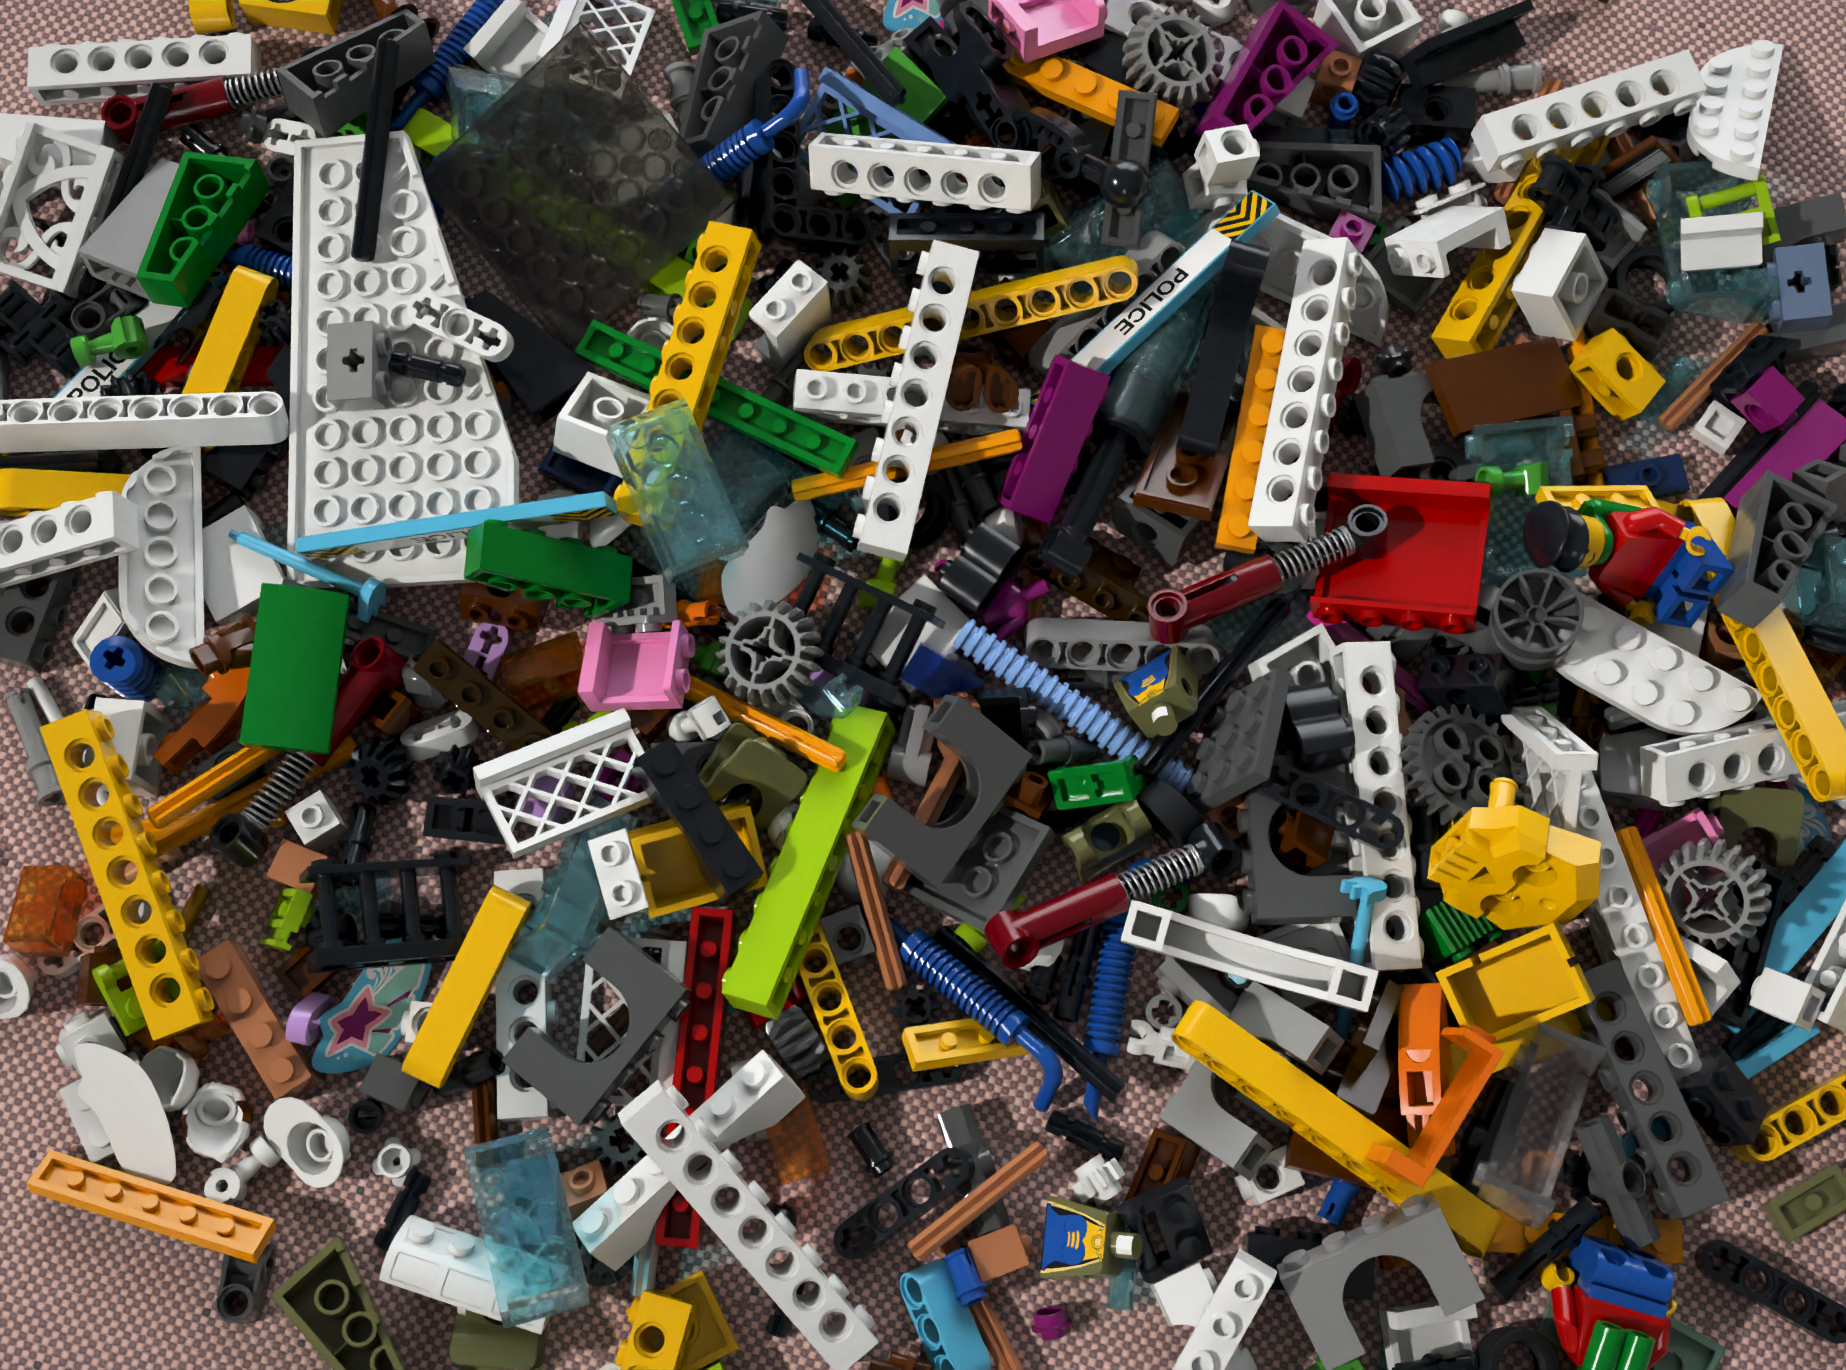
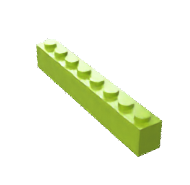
[721,703,896,1020]

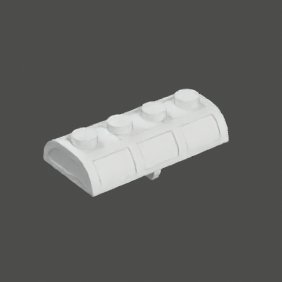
[379,1215,572,1335]

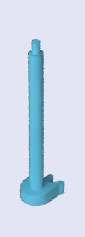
[228,530,387,623]
[1334,876,1388,1040]

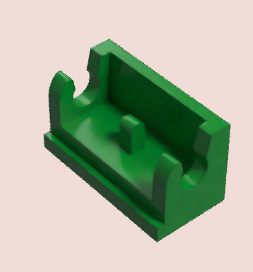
[1048,755,1146,811]

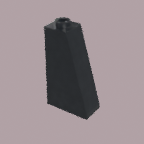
[464,289,597,427]

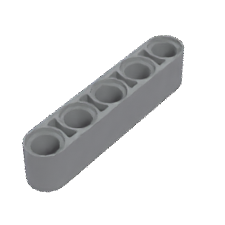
[1029,230,1186,377]
[1024,617,1220,675]

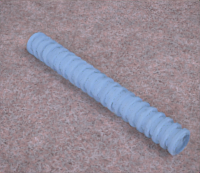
[953,619,1194,794]

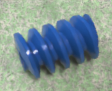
[1381,137,1462,204]
[89,636,165,702]

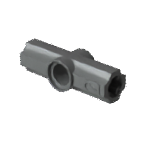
[937,1103,1010,1236]
[1574,1115,1662,1250]

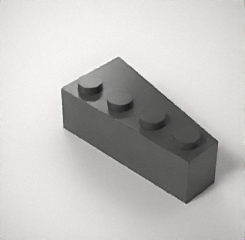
[276,8,436,138]

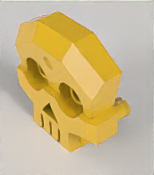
[1427,777,1601,930]

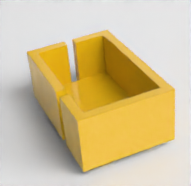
[627,801,768,919]
[1435,921,1595,1042]

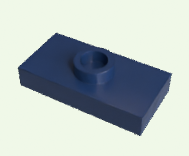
[538,443,623,498]
[1602,453,1690,499]

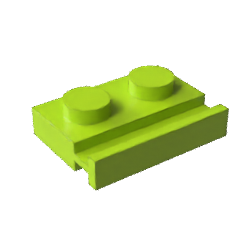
[259,888,314,951]

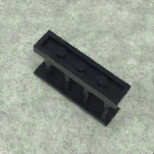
[758,551,946,708]
[299,852,473,974]

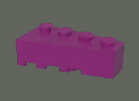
[1194,0,1340,137]

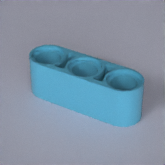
[899,1259,991,1370]

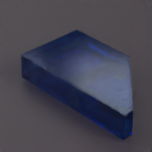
[900,642,985,698]

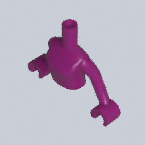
[934,559,1051,678]

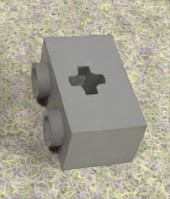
[327,320,392,411]

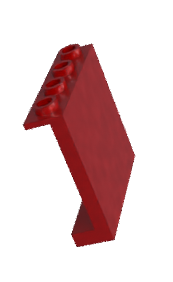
[1310,473,1491,634]

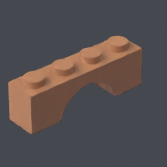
[197,939,324,1101]

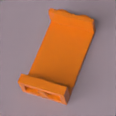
[1365,1025,1505,1188]

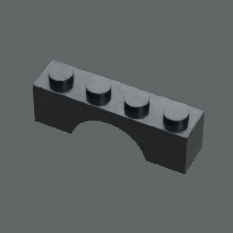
[1056,32,1131,190]
[201,343,291,501]
[632,737,764,906]

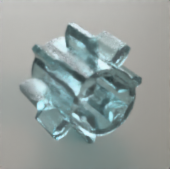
[153,663,206,710]

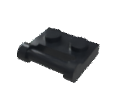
[1118,1176,1213,1283]

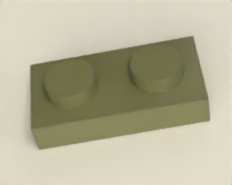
[1761,1163,1846,1242]

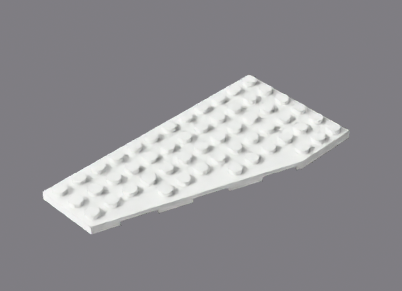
[287,130,519,591]

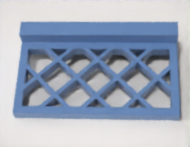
[800,66,956,213]

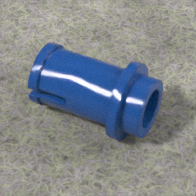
[1327,92,1359,133]
[1317,1179,1362,1227]
[944,1248,988,1307]

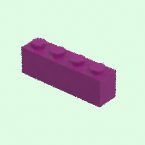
[996,354,1111,524]
[1723,399,1846,520]

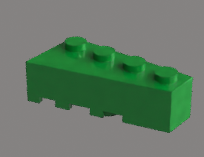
[136,151,271,308]
[463,519,633,619]

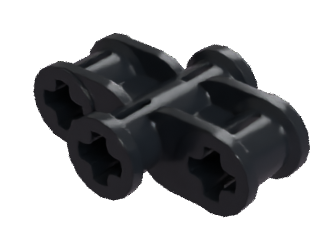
[1527,155,1621,252]
[0,279,78,379]

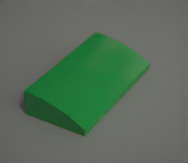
[239,583,351,755]

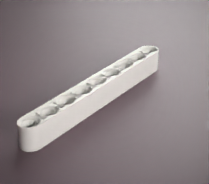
[0,391,289,453]

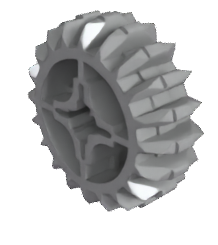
[1122,6,1225,109]
[715,600,824,708]
[1657,837,1772,950]

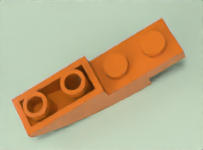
[152,667,250,774]
[1398,983,1456,1156]

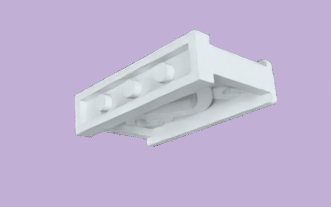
[0,120,125,300]

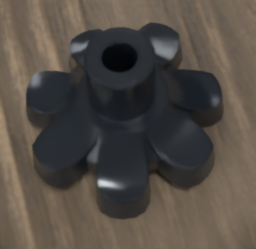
[1563,1151,1599,1203]

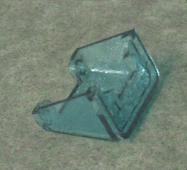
[1646,160,1780,324]
[1464,416,1586,585]

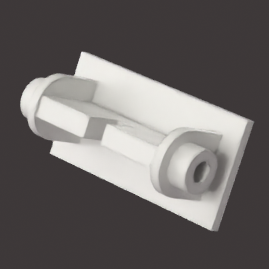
[1404,179,1488,223]
[587,828,649,920]

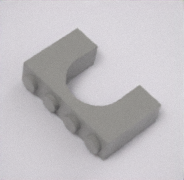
[1160,981,1345,1181]
[1276,1193,1485,1370]

